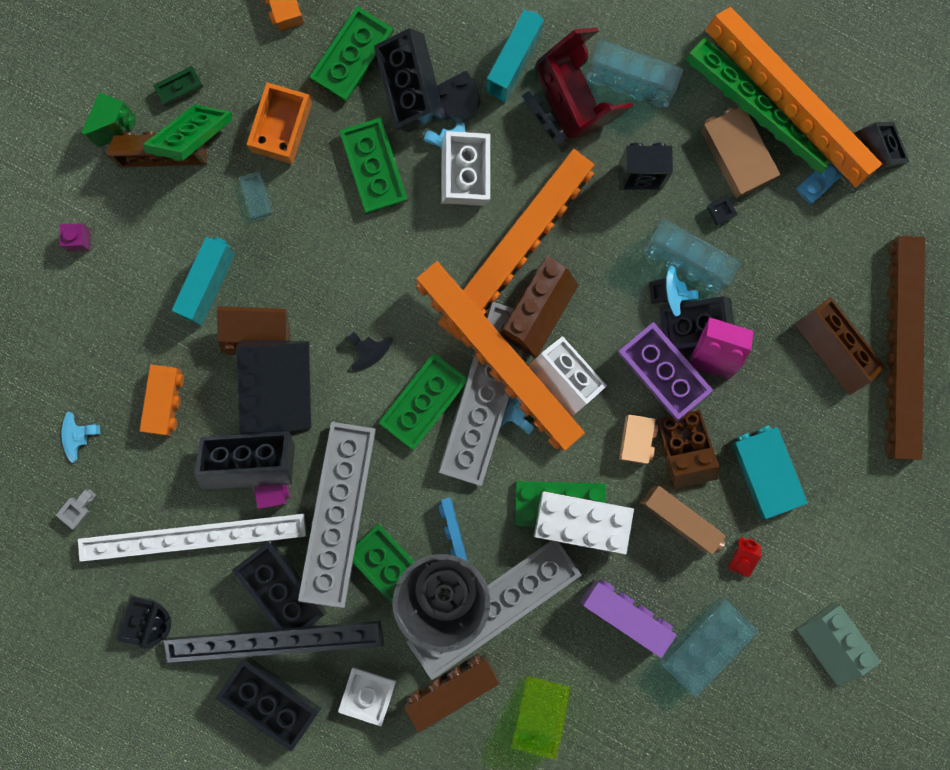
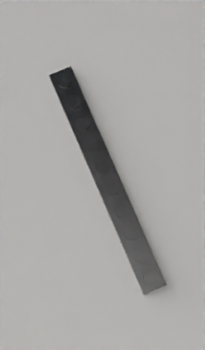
[163,621,384,663]

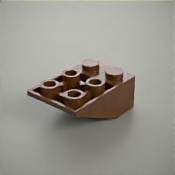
[656,410,719,489]

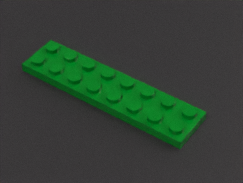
[685,37,830,174]

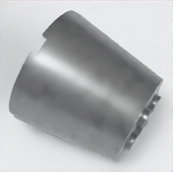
[393,554,490,652]

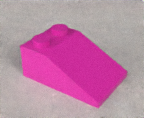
[689,317,754,380]

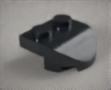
[437,70,481,123]
[116,594,171,648]

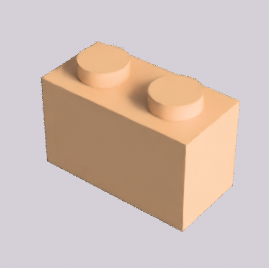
[619,415,658,464]

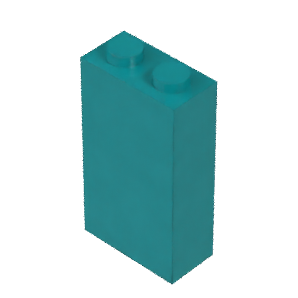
[486,9,544,103]
[171,236,235,326]
[731,425,808,519]

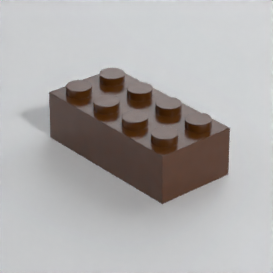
[404,653,500,733]

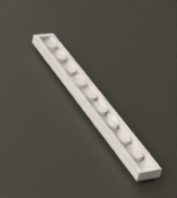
[78,514,307,562]

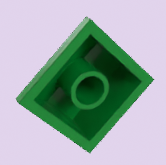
[81,92,136,147]

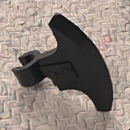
[347,331,393,371]

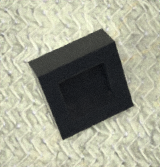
[707,195,738,226]
[649,278,668,304]

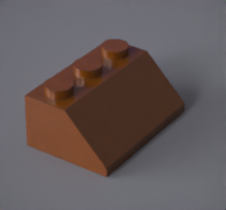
[217,306,291,355]

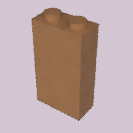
[700,106,780,200]
[639,486,726,555]

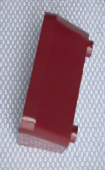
[535,27,634,138]

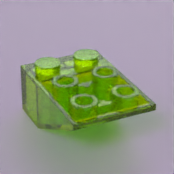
[510,675,571,760]

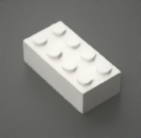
[534,492,634,554]

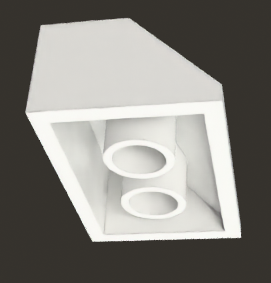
[528,336,607,417]

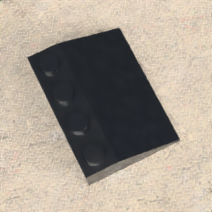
[236,340,312,434]

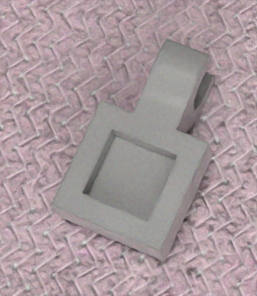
[56,489,96,530]

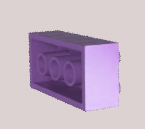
[619,322,713,422]
[579,579,677,658]

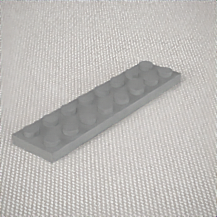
[438,302,523,486]
[298,422,376,609]
[406,540,582,680]

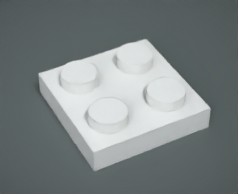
[338,667,396,727]

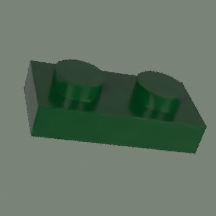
[153,66,204,106]

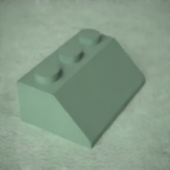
[796,603,881,686]

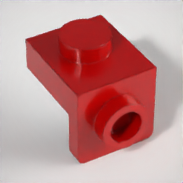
[728,537,761,578]

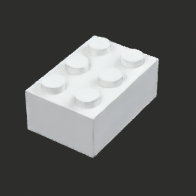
[441,131,490,206]

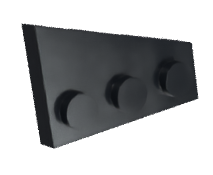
[522,91,569,152]

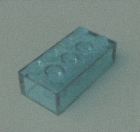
[586,39,684,108]
[644,218,742,293]
[658,597,759,698]

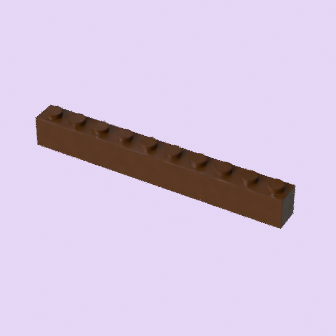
[885,236,925,460]

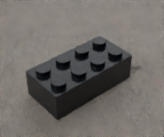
[374,28,445,132]
[194,431,295,490]
[232,541,327,629]
[216,657,321,752]

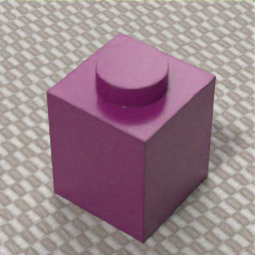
[60,223,90,252]
[254,485,290,509]

